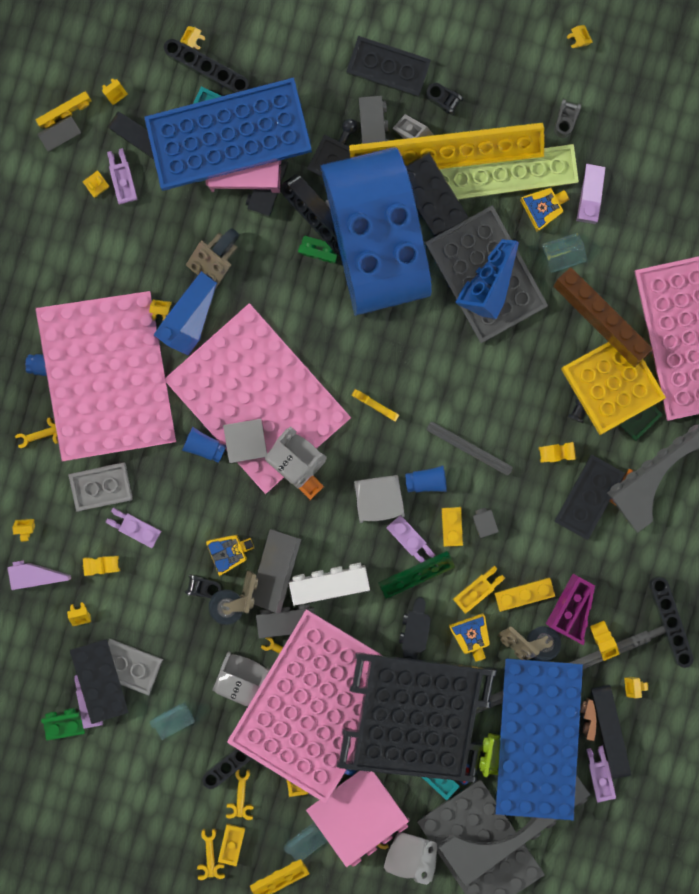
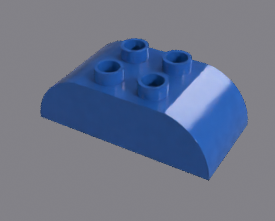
[320,147,431,316]

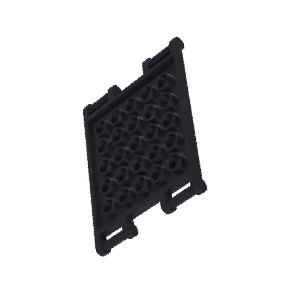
[336,652,497,782]

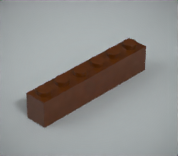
[553,267,653,368]

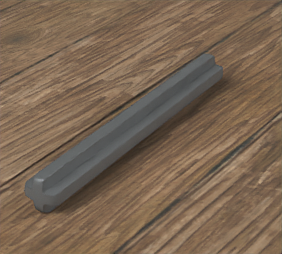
[427,422,513,476]

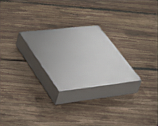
[223,419,267,463]

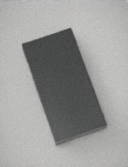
[38,115,81,151]

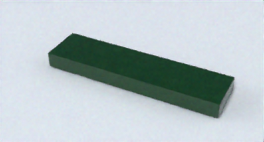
[378,551,455,599]

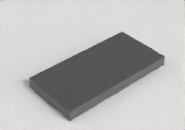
[252,529,301,613]

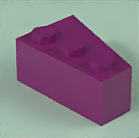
[546,574,595,645]

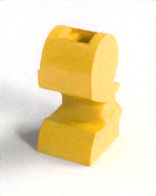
[538,442,576,463]
[83,556,120,576]
[590,620,620,661]

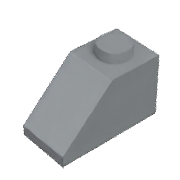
[393,114,434,139]

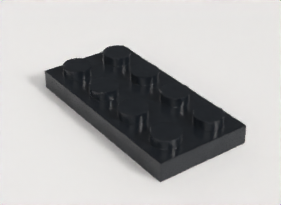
[346,36,431,97]
[405,152,468,237]
[554,454,625,540]
[70,639,129,724]

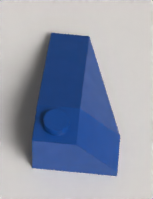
[456,239,519,319]
[153,271,217,355]

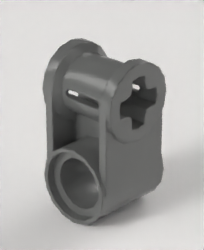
[554,98,582,138]

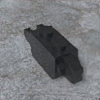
[399,597,431,659]

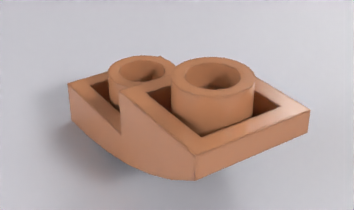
[580,698,596,741]

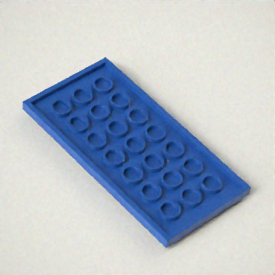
[145,78,312,191]
[496,659,583,820]

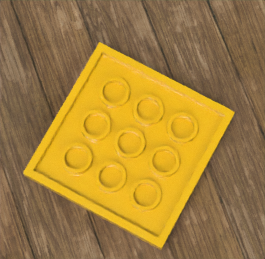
[561,342,666,435]

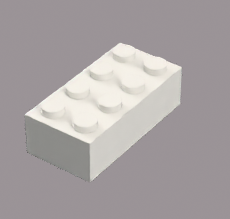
[289,563,370,606]

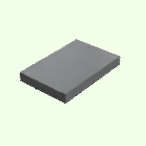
[68,462,133,512]
[108,639,163,696]

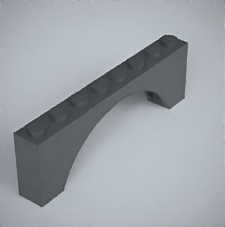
[607,424,699,533]
[437,775,590,886]

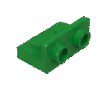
[298,236,338,264]
[41,708,85,741]

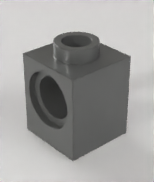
[472,507,499,538]

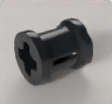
[568,399,586,424]

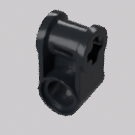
[426,83,464,116]
[185,574,223,599]

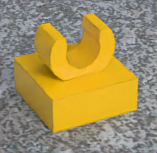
[567,25,593,48]
[180,26,205,49]
[102,79,128,105]
[82,171,110,198]
[149,299,172,321]
[12,519,35,542]
[67,602,91,626]
[624,677,648,698]

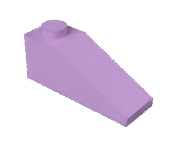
[576,164,605,224]
[8,560,71,590]

